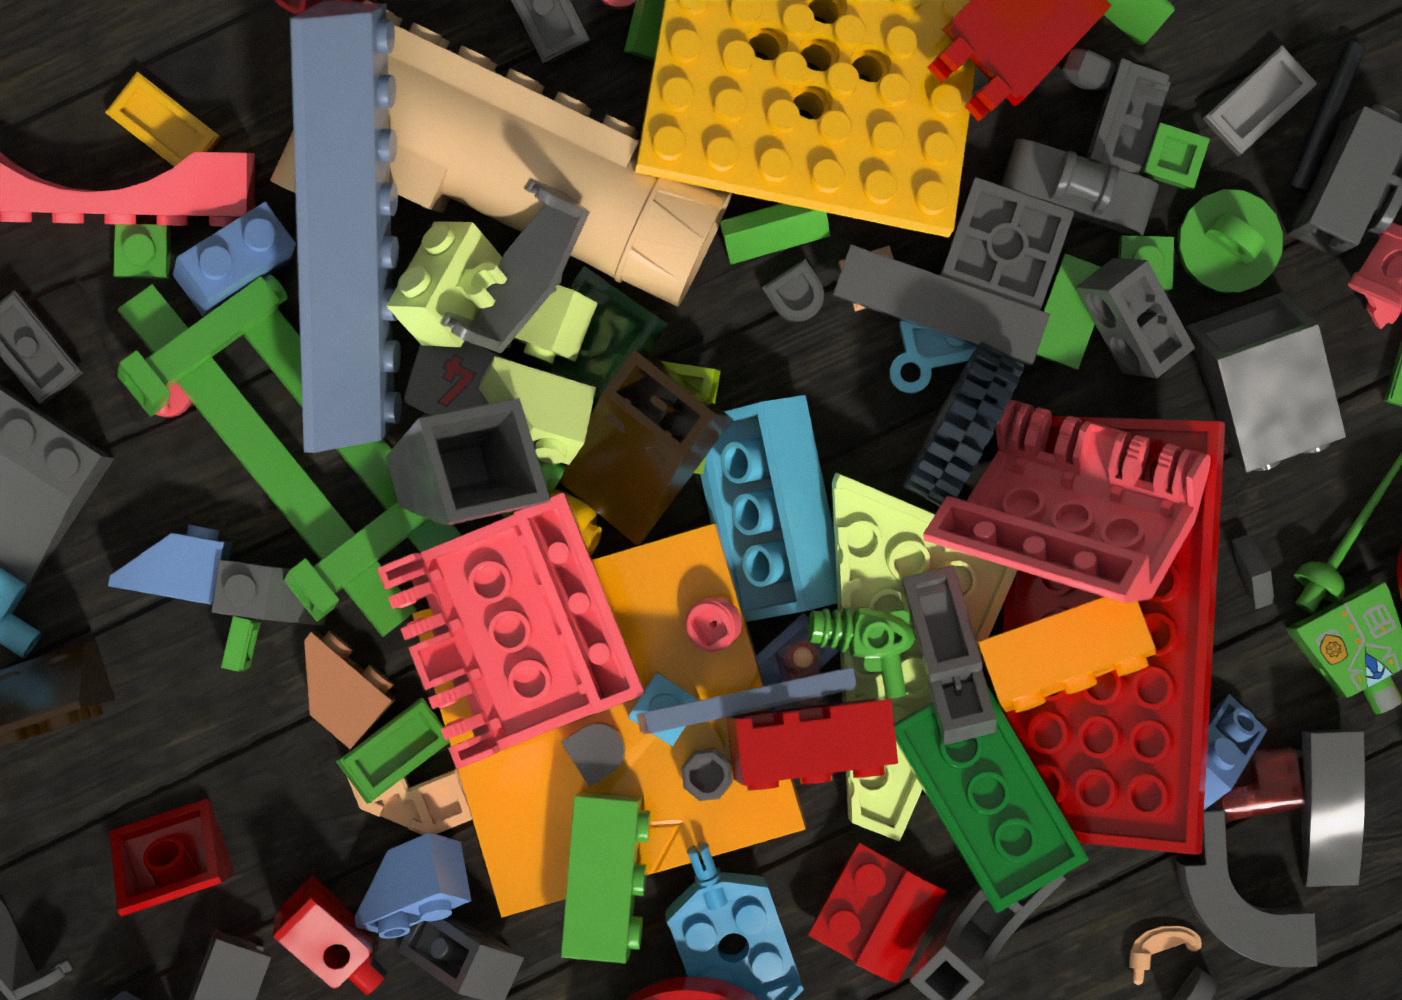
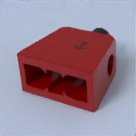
[273,874,388,995]

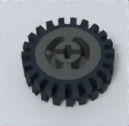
[904,341,1025,506]

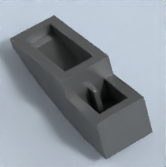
[902,565,997,745]
[1300,729,1365,887]

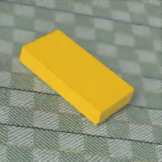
[105,72,222,167]

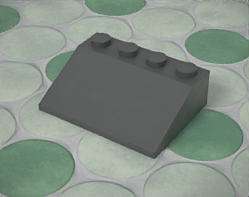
[0,384,114,589]

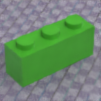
[561,791,651,963]

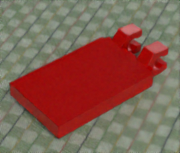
[927,0,1111,121]

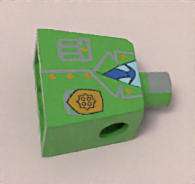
[1286,582,1402,715]

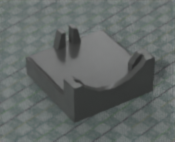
[940,177,1075,310]

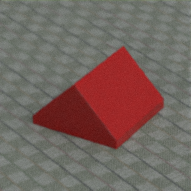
[109,798,235,917]

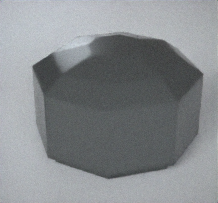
[1061,48,1116,92]
[681,748,733,801]

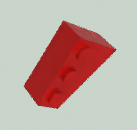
[726,697,898,791]

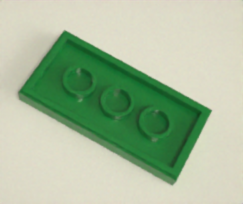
[894,686,1089,914]

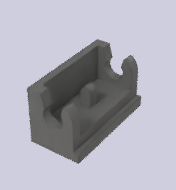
[1086,59,1171,176]
[188,929,271,1000]

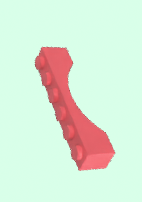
[0,152,255,227]

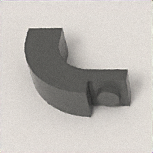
[1176,806,1318,967]
[909,873,1068,1000]

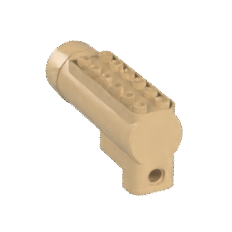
[270,0,732,307]

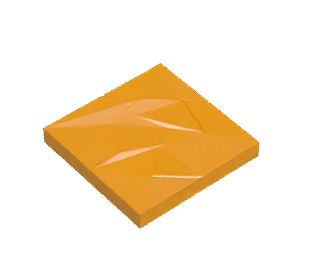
[412,523,806,918]

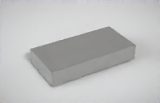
[1203,46,1317,157]

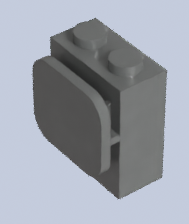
[1288,105,1402,257]

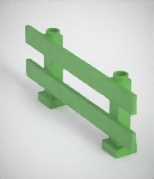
[117,274,462,637]

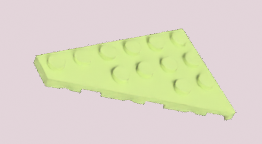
[832,472,1018,842]

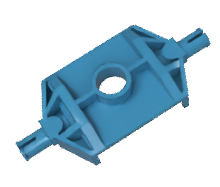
[665,843,803,1000]

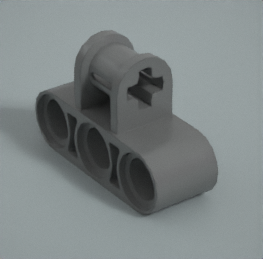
[1000,139,1159,236]

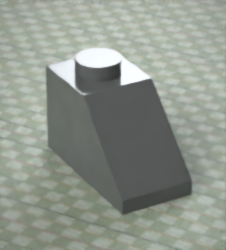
[212,560,327,626]
[398,916,525,1000]

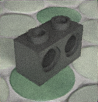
[1075,258,1195,378]

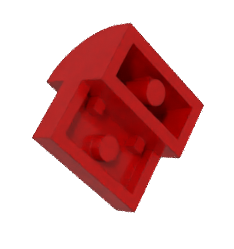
[807,841,949,983]

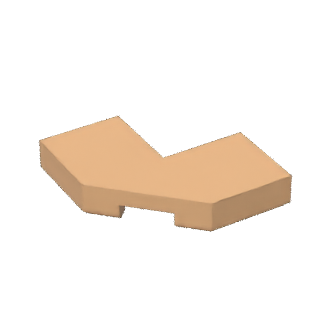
[348,769,472,835]

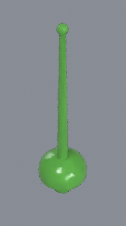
[1294,452,1402,614]

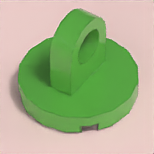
[1177,189,1283,294]

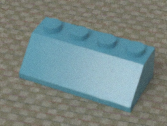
[700,395,838,622]

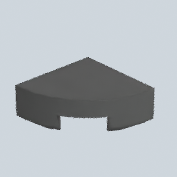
[1232,534,1274,609]

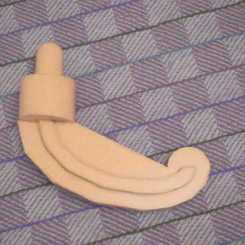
[1129,926,1202,985]

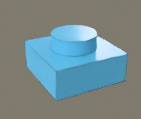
[628,672,701,746]

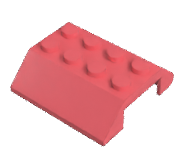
[923,400,1211,603]
[377,492,645,769]

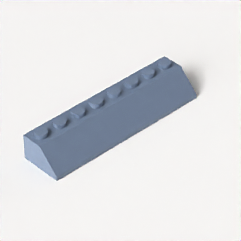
[291,1,402,453]

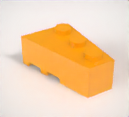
[978,597,1155,712]

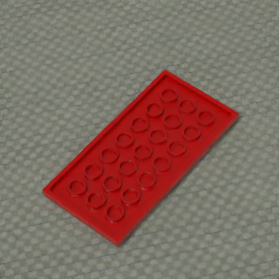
[999,416,1225,855]

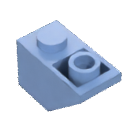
[1204,694,1267,810]
[355,832,471,939]

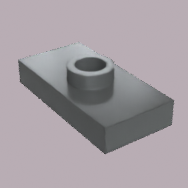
[0,290,84,405]

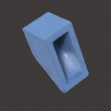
[108,525,232,605]

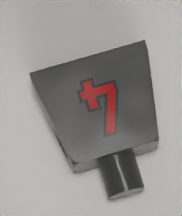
[403,340,510,418]

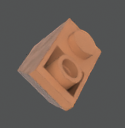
[304,630,397,749]

